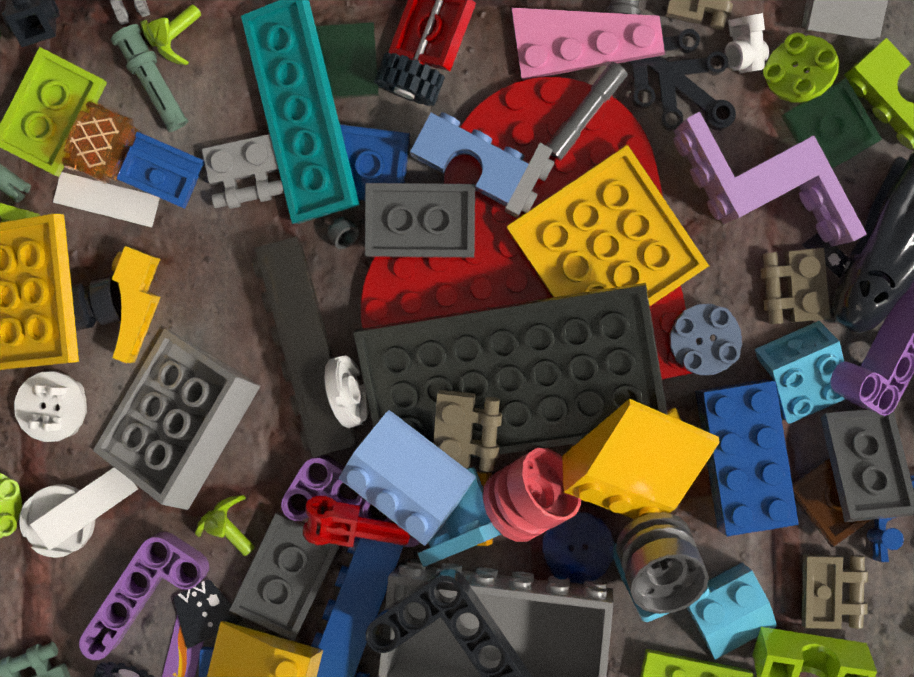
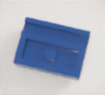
[116,132,205,209]

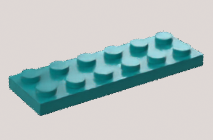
[241,0,360,224]

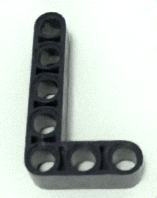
[366,569,533,677]

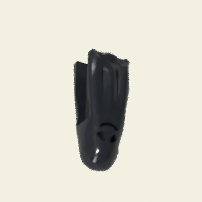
[832,153,914,333]

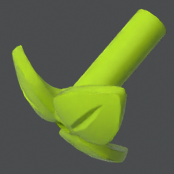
[140,4,201,65]
[195,495,255,556]

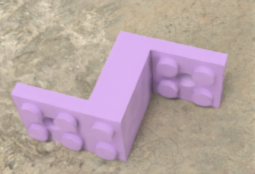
[673,112,867,247]

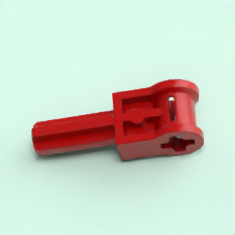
[302,496,410,547]

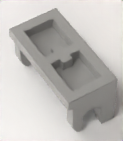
[802,0,888,41]

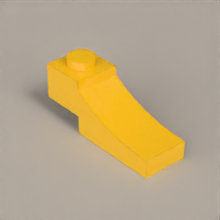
[112,246,161,363]

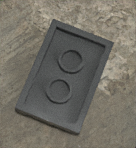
[365,183,475,258]
[820,410,914,522]
[229,511,340,641]

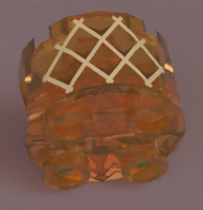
[62,100,140,185]

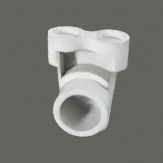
[725,13,769,73]

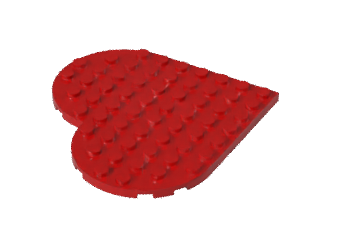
[361,77,692,379]

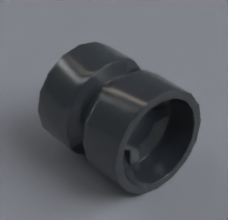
[71,276,122,331]

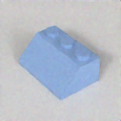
[339,410,476,546]

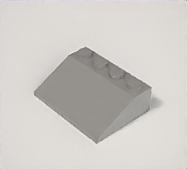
[93,328,260,510]

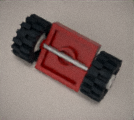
[374,0,476,106]

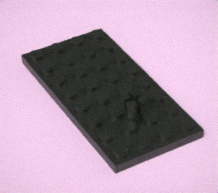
[353,282,668,458]

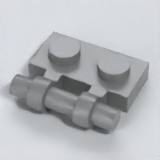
[202,134,284,209]

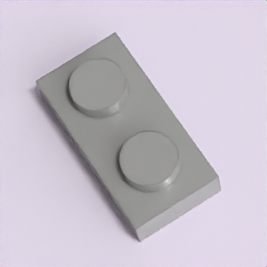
[505,143,555,218]

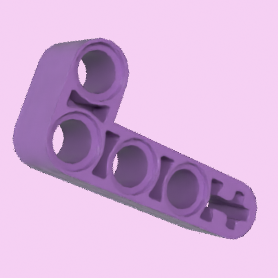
[830,282,914,416]
[281,454,420,547]
[79,532,209,660]

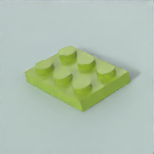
[0,47,107,177]

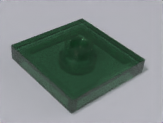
[316,22,379,99]
[781,78,882,168]

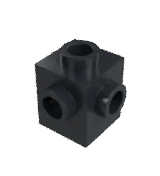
[2,0,60,47]

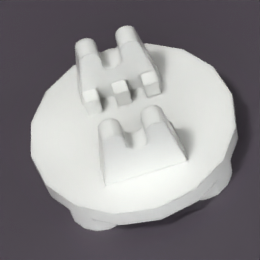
[14,371,87,442]

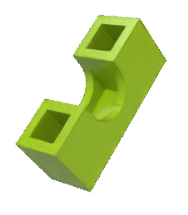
[844,38,914,150]
[752,627,877,677]

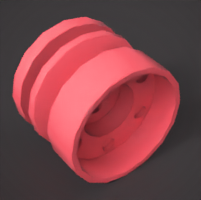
[483,448,581,542]

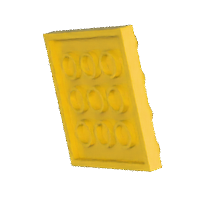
[506,145,709,306]
[0,214,79,370]

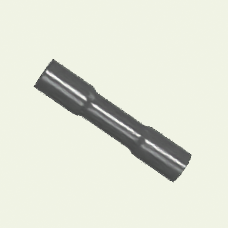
[545,61,628,161]

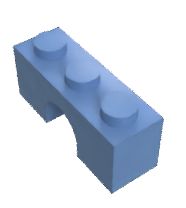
[410,112,529,206]

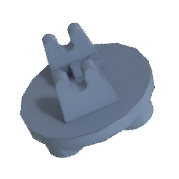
[669,304,742,375]

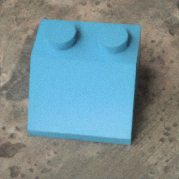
[687,563,777,659]

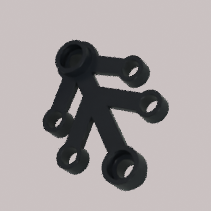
[627,29,736,131]

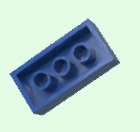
[695,379,799,537]

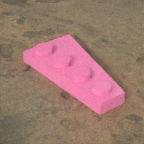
[512,8,665,80]

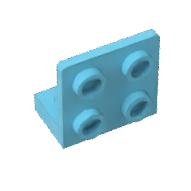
[755,321,845,424]
[418,467,502,567]

